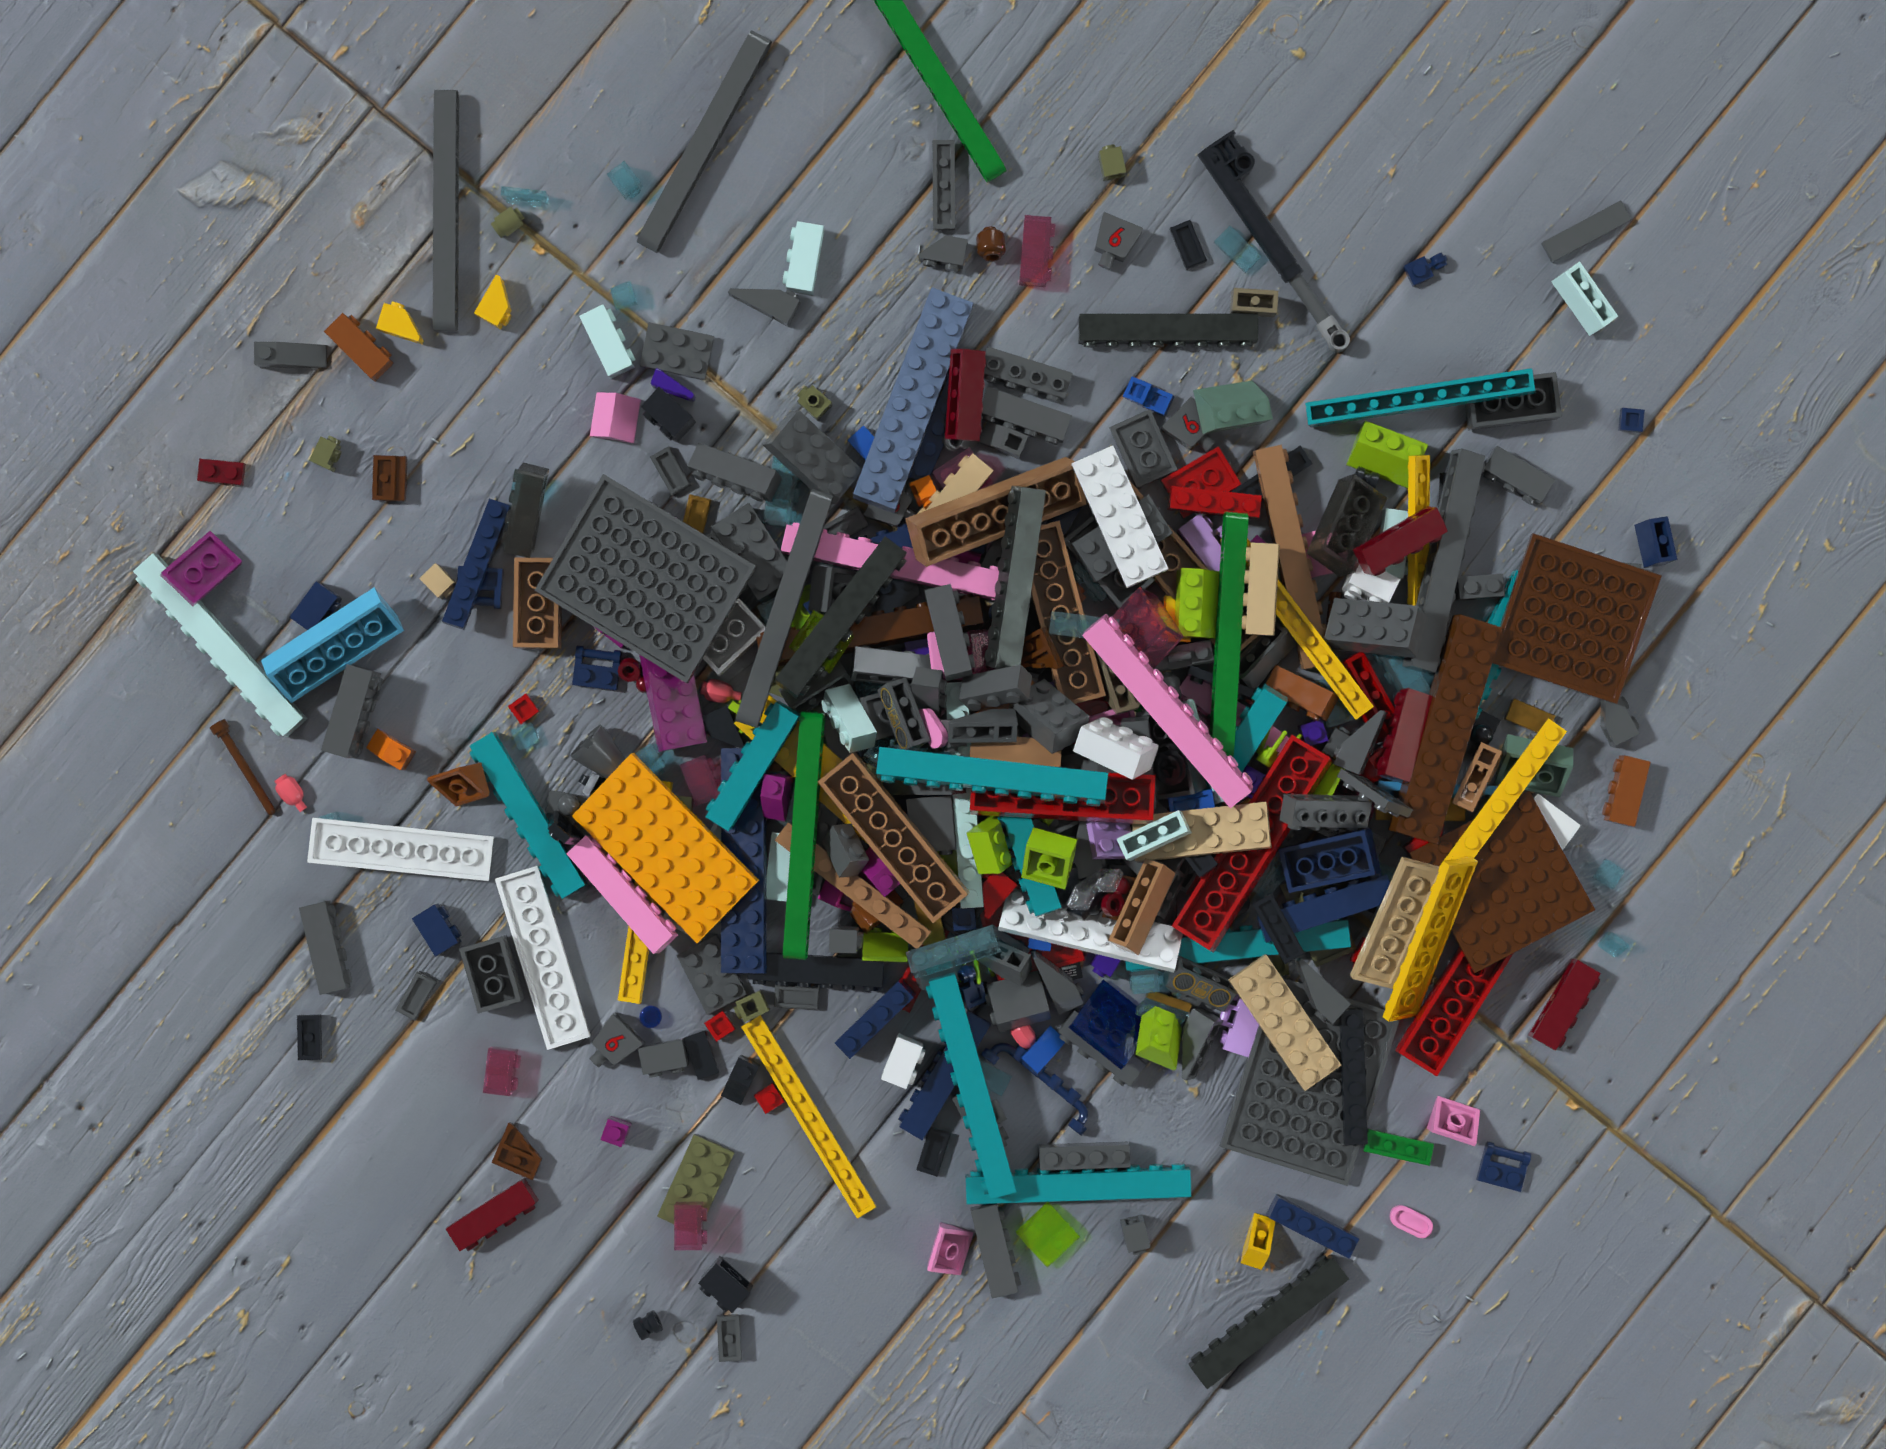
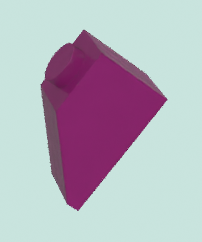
[760,773,794,821]
[862,847,900,897]

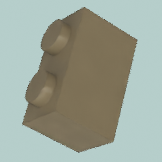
[1230,288,1279,317]

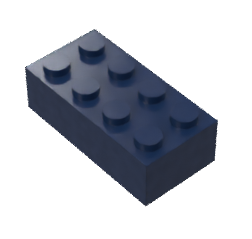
[1278,828,1381,893]

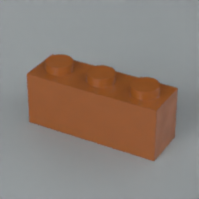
[324,313,394,382]
[1266,665,1339,721]
[1602,755,1651,827]

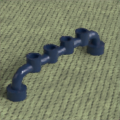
[980,1043,1088,1136]

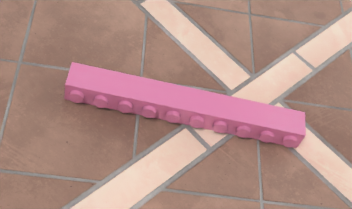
[781,523,999,601]
[1082,614,1253,808]

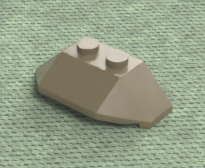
[1094,641,1140,714]

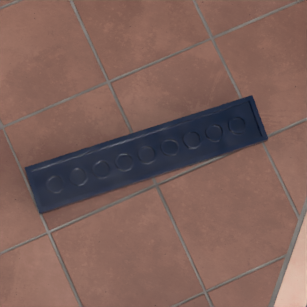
[721,748,766,974]

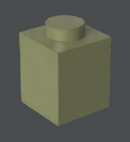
[1098,144,1126,181]

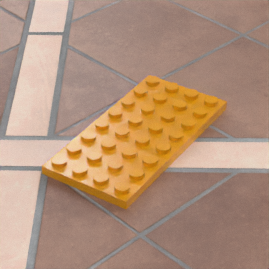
[572,752,759,943]

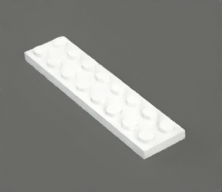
[307,818,494,881]
[495,865,591,1050]
[998,889,1183,973]

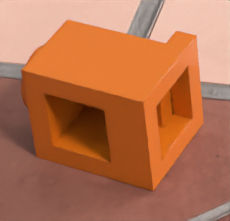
[909,475,937,509]

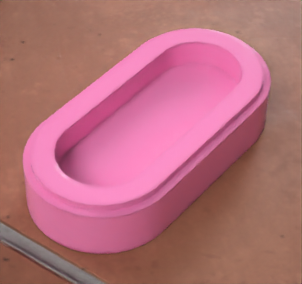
[919,708,948,748]
[1389,1205,1433,1238]

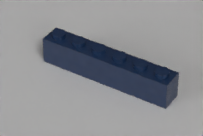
[1257,872,1390,943]
[898,1010,991,1140]

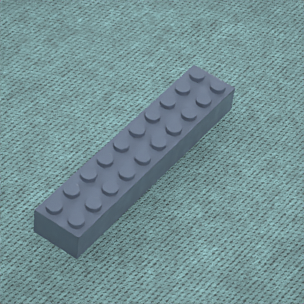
[853,287,973,513]

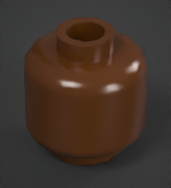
[976,226,1006,262]

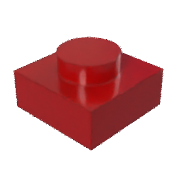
[508,693,540,725]
[704,1010,736,1042]
[754,1083,785,1114]

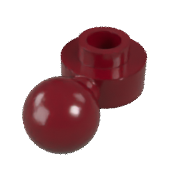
[618,658,647,693]
[1101,877,1130,916]

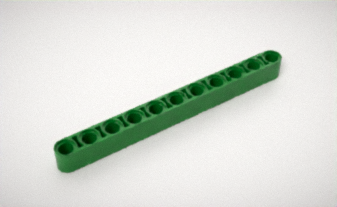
[873,0,1007,183]
[1209,512,1248,757]
[783,712,825,960]

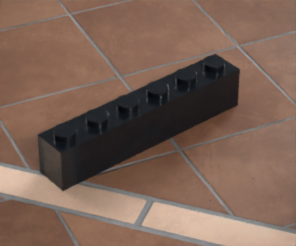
[748,952,884,991]

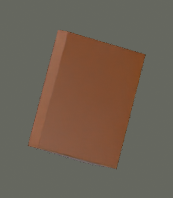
[427,763,490,806]

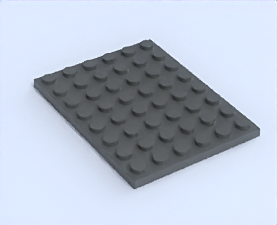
[535,474,757,683]
[1219,977,1399,1186]

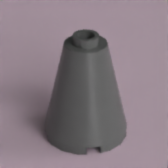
[570,724,625,779]

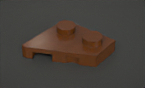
[1021,627,1064,669]
[491,1122,543,1180]

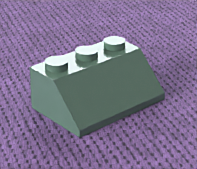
[1193,381,1273,434]
[1495,734,1573,797]

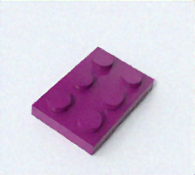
[160,531,242,606]

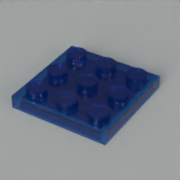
[1068,979,1145,1070]

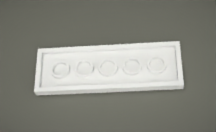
[1071,446,1168,588]

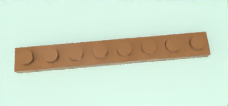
[775,822,932,950]

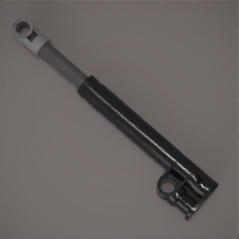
[1197,130,1350,353]

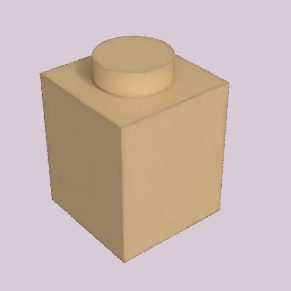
[419,563,457,599]

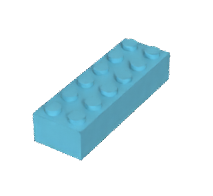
[261,587,404,703]

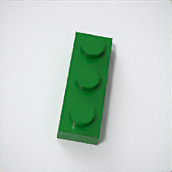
[1363,1128,1434,1166]

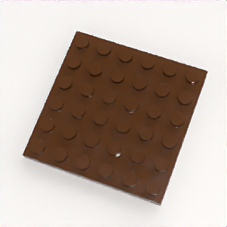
[1492,533,1662,704]
[1409,791,1595,973]

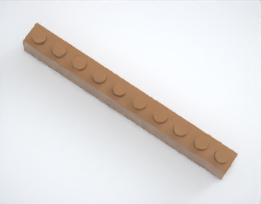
[1253,444,1331,669]

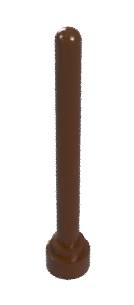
[210,719,276,815]

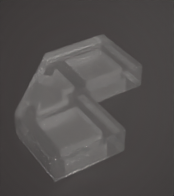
[1067,868,1123,910]

